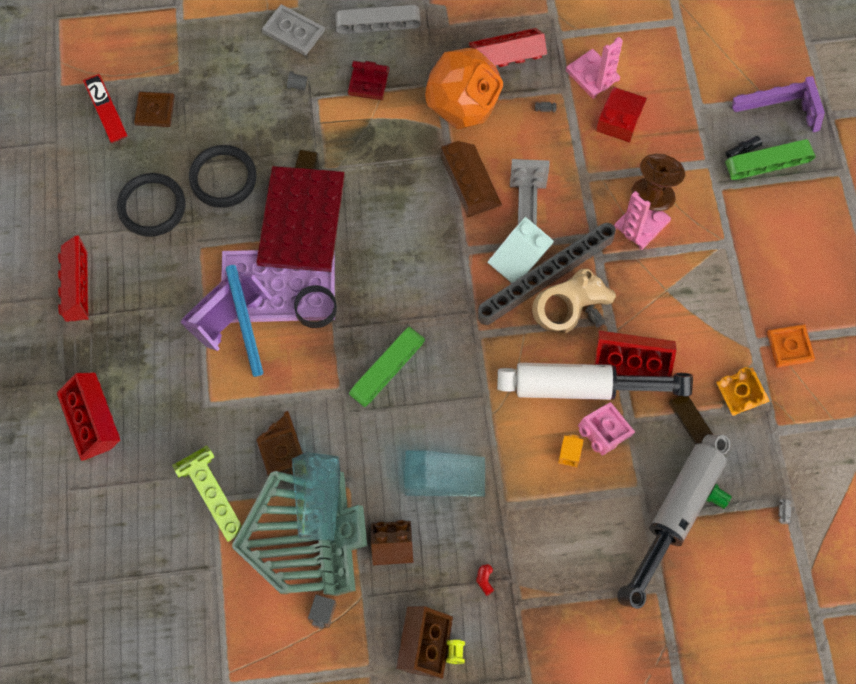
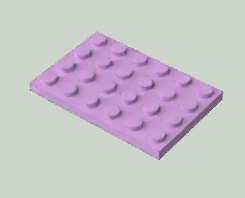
[221,250,335,323]

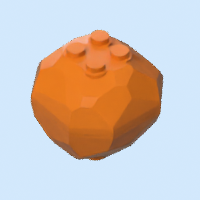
[425,48,503,129]

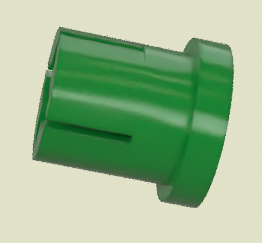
[706,483,732,509]

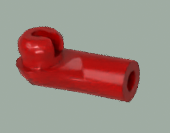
[476,564,495,596]

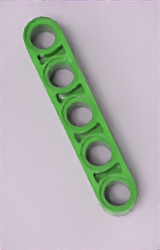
[725,139,815,180]
[349,327,425,407]

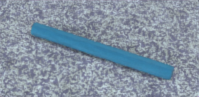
[226,265,264,377]

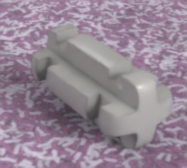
[778,499,791,524]

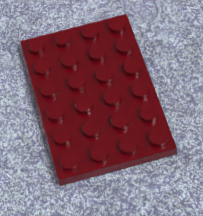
[256,166,345,272]

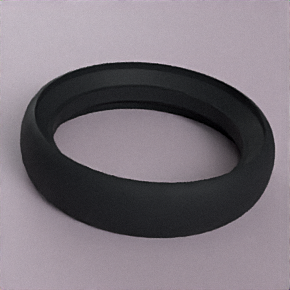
[189,145,257,208]
[117,173,186,237]

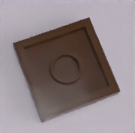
[134,92,175,127]

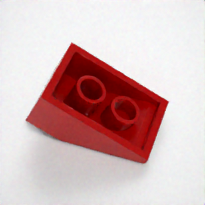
[596,87,647,143]

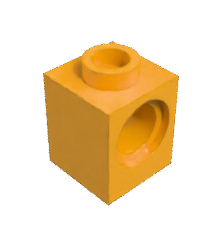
[558,435,584,467]

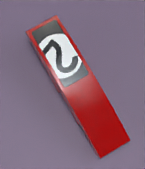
[83,74,128,144]

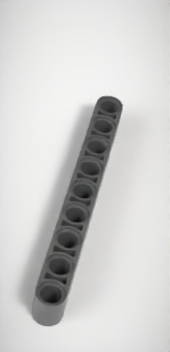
[478,223,616,325]

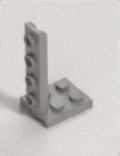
[510,159,550,226]

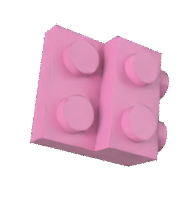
[578,402,635,456]

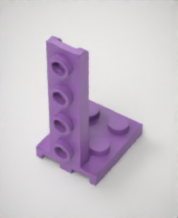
[732,76,825,132]

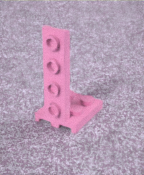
[565,37,623,99]
[614,191,671,250]

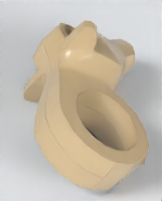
[532,269,616,334]

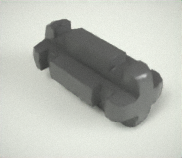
[535,102,557,112]
[585,305,605,328]

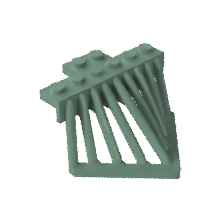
[232,471,367,596]

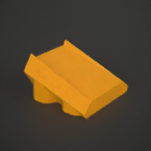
[716,367,770,416]

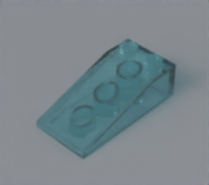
[405,450,485,497]
[292,452,341,541]

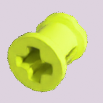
[446,640,465,664]

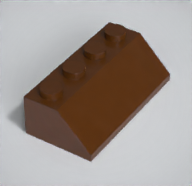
[441,141,502,217]

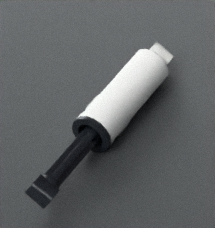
[497,363,693,400]

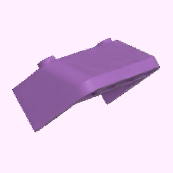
[181,272,273,351]

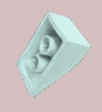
[487,217,554,283]

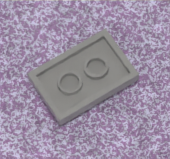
[262,4,325,56]

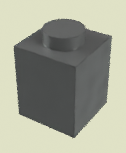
[308,595,337,629]

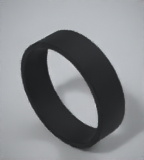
[294,285,337,328]

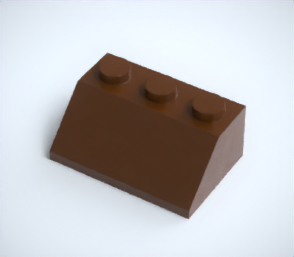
[396,606,453,679]

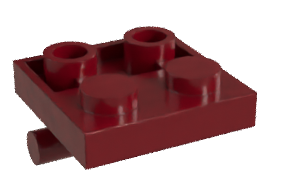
[348,61,390,101]

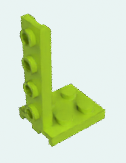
[172,445,242,542]

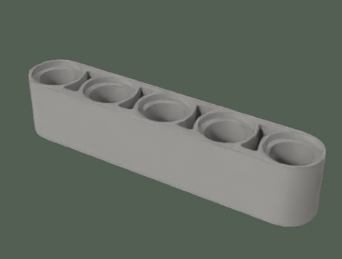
[335,5,421,34]

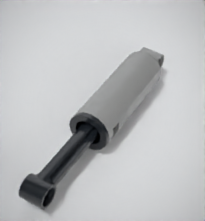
[617,435,730,609]

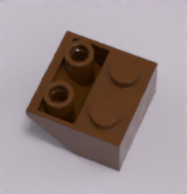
[371,520,414,566]

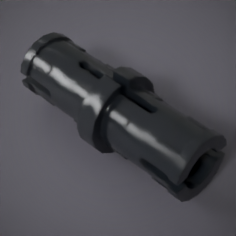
[725,136,762,159]

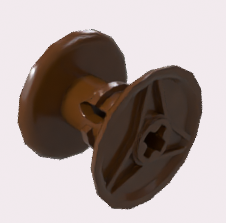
[631,153,685,211]

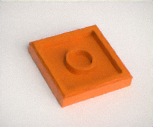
[767,324,815,367]

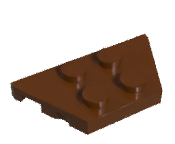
[256,411,311,480]

